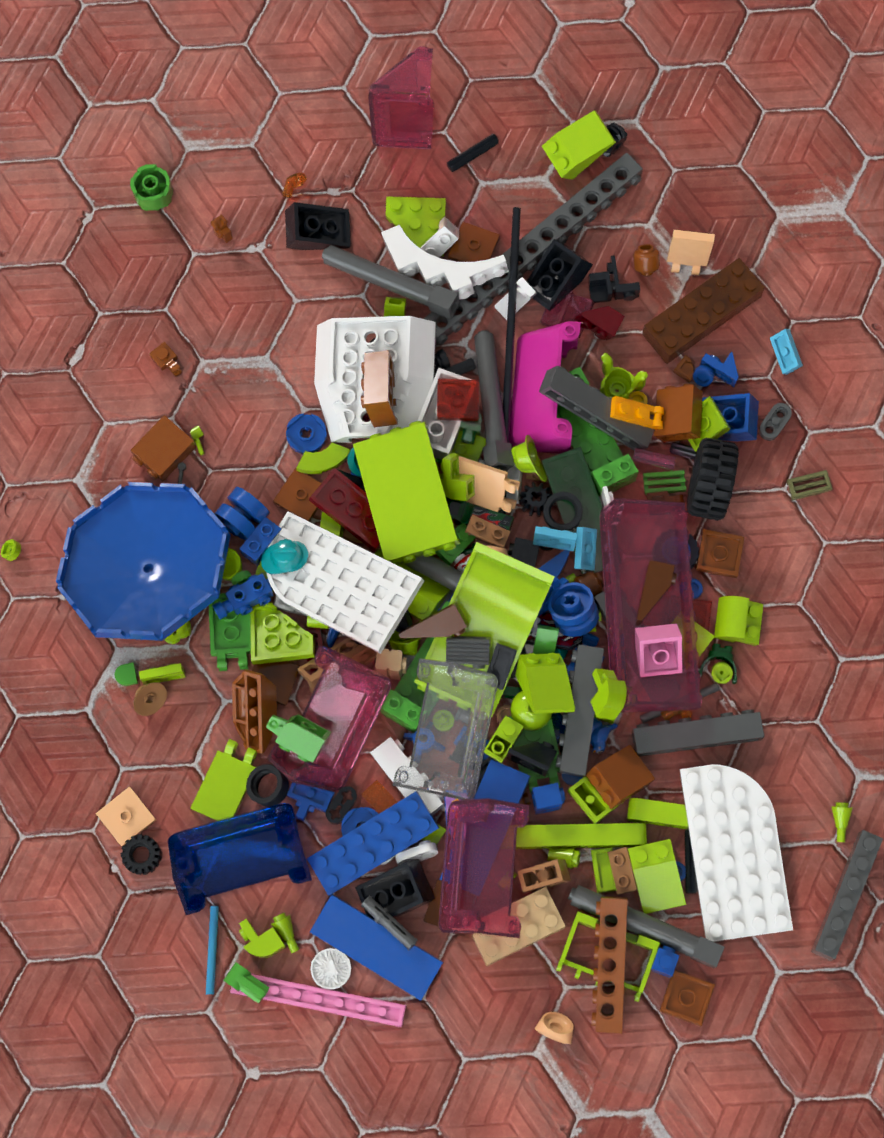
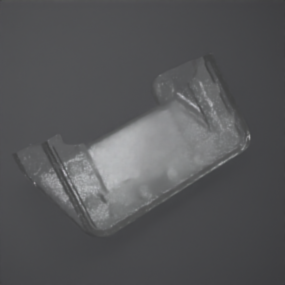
[393,658,498,801]

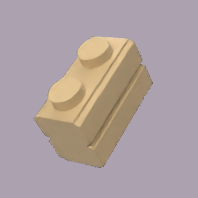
[375,649,407,680]

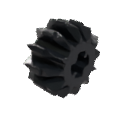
[603,123,627,157]
[519,482,553,517]

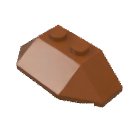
[232,670,277,754]

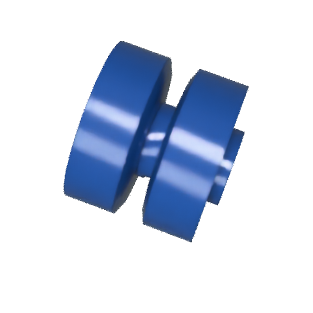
[214,486,270,541]

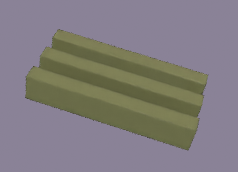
[786,470,833,501]

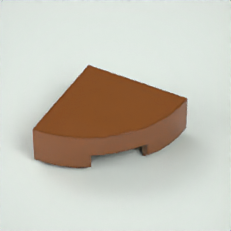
[673,354,694,383]

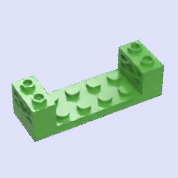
[556,367,638,496]
[380,601,450,733]

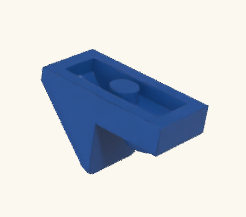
[700,351,739,387]

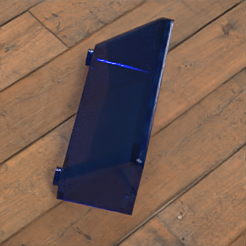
[168,803,312,915]

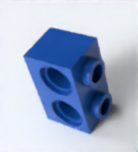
[240,517,282,567]
[531,783,565,815]

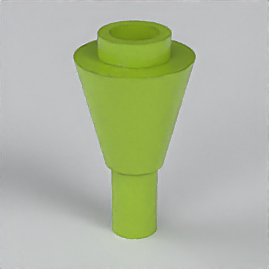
[831,802,853,842]
[271,912,299,953]

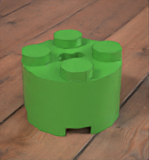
[130,164,173,211]

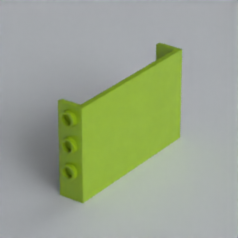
[353,421,461,564]

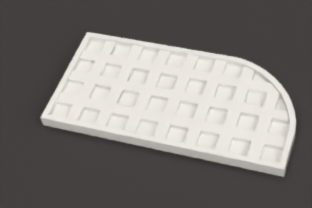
[267,511,424,654]
[679,765,793,942]

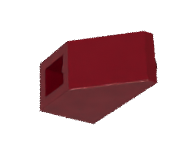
[574,306,625,340]

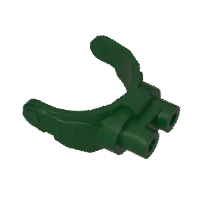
[698,644,737,684]

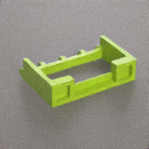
[556,911,660,1002]

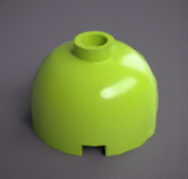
[510,691,552,731]

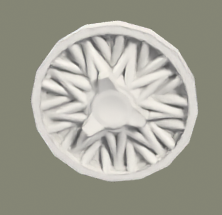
[310,948,351,990]

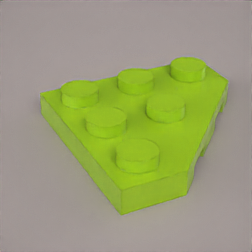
[386,197,446,257]
[250,603,315,665]

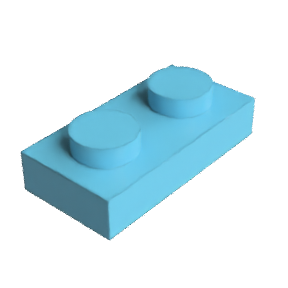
[770,329,803,375]
[533,526,577,551]
[574,527,597,571]

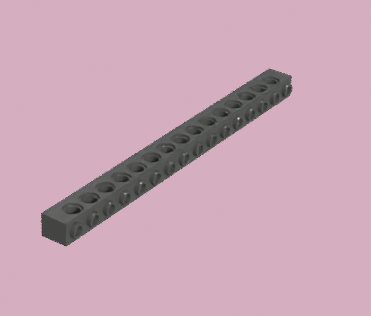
[424,153,643,346]

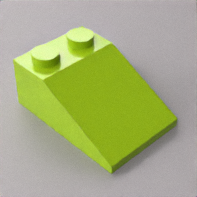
[542,110,616,180]
[515,653,575,714]
[628,839,686,914]

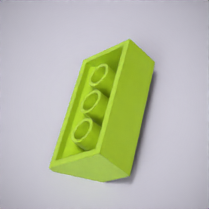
[374,548,450,621]

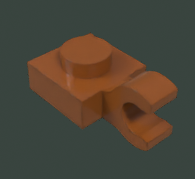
[210,214,233,243]
[149,341,182,377]

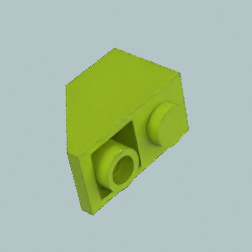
[483,715,524,764]

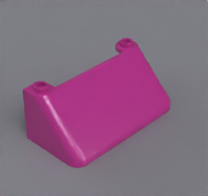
[509,321,581,454]

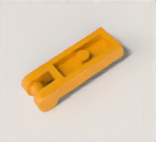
[610,396,664,430]

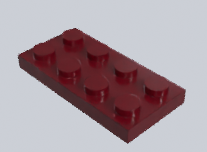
[309,468,380,551]

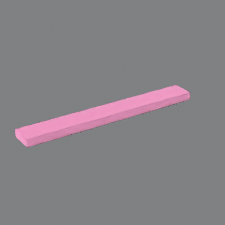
[230,974,406,1027]

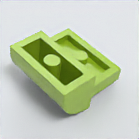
[714,596,763,646]
[567,776,623,824]

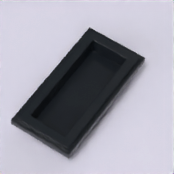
[483,643,517,690]

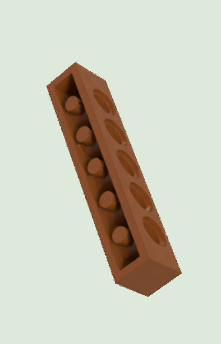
[592,896,627,1034]

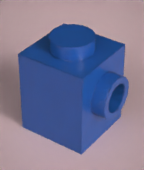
[650,946,680,978]

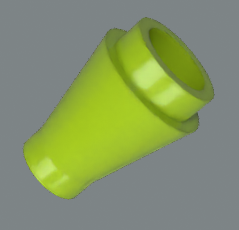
[548,848,580,869]

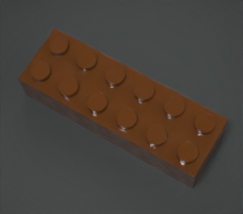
[642,257,765,364]

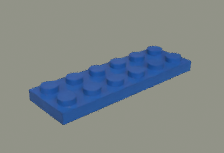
[307,791,439,896]

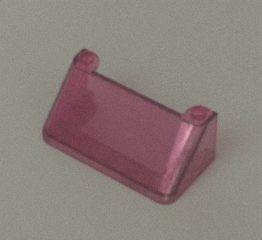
[368,46,434,149]
[267,645,392,792]
[439,798,530,938]

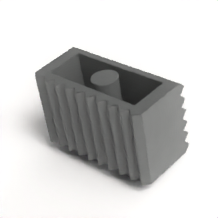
[446,636,491,669]

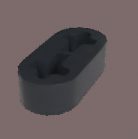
[326,786,357,824]

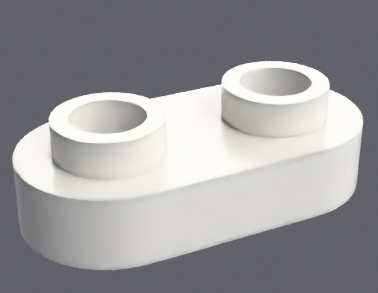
[395,840,438,866]

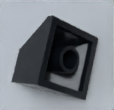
[507,741,557,777]

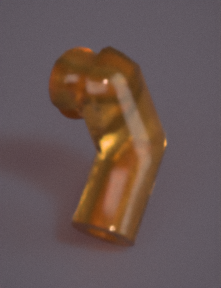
[282,172,306,198]
[660,703,693,721]

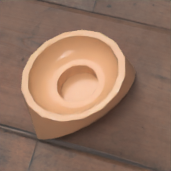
[535,1012,574,1044]

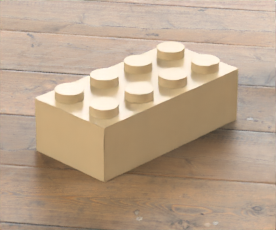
[468,887,566,967]

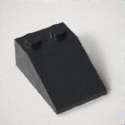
[285,202,351,250]
[526,239,593,311]
[355,859,435,919]

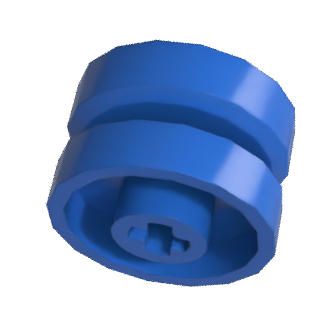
[548,582,599,637]

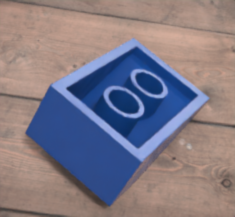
[702,393,759,442]

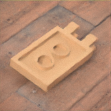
[667,230,715,275]
[459,456,521,513]

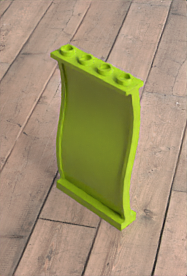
[414,542,555,719]

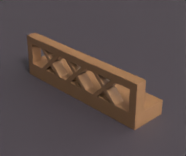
[297,637,377,696]

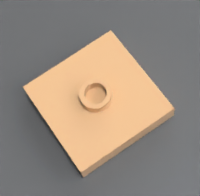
[96,786,156,847]

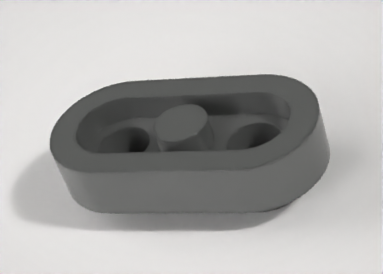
[759,403,792,441]

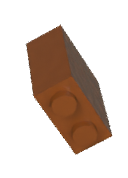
[654,383,703,442]
[130,415,196,482]
[586,744,655,809]

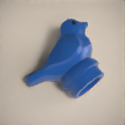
[590,717,618,754]

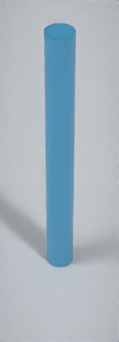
[206,906,219,995]

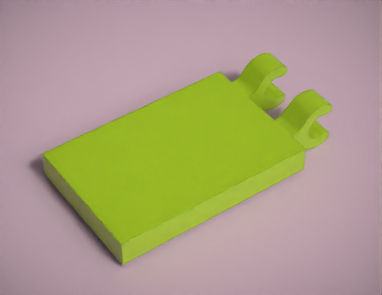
[190,739,257,827]

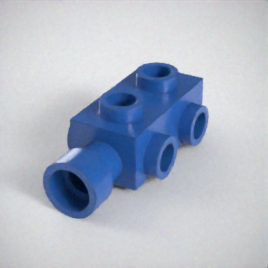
[212,573,274,620]

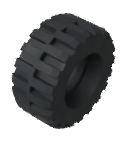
[687,438,739,521]

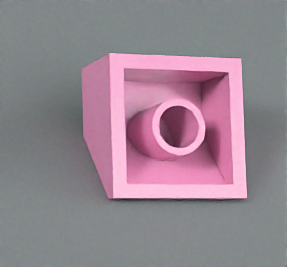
[635,624,682,677]

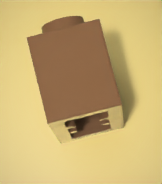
[518,859,571,892]

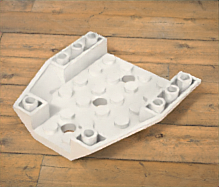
[314,316,436,443]

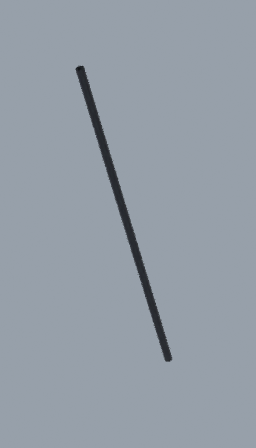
[499,207,521,514]

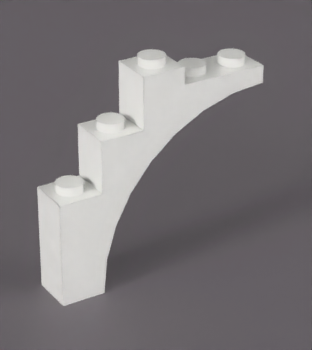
[381,225,509,300]

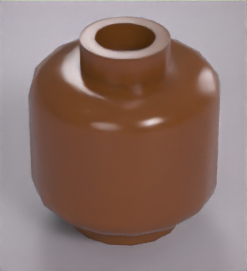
[633,244,660,276]

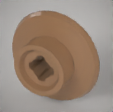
[133,683,167,716]

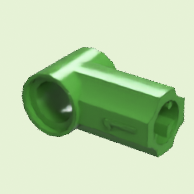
[223,962,270,1003]

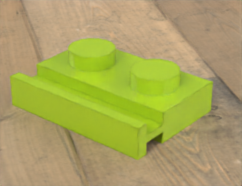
[139,663,186,684]

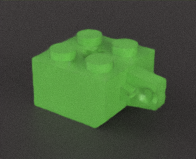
[266,714,332,763]

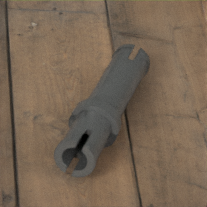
[361,896,418,951]

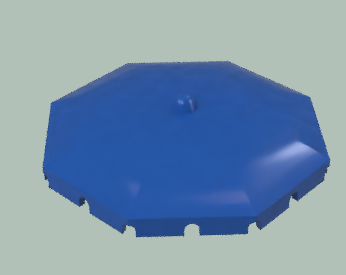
[56,482,231,641]

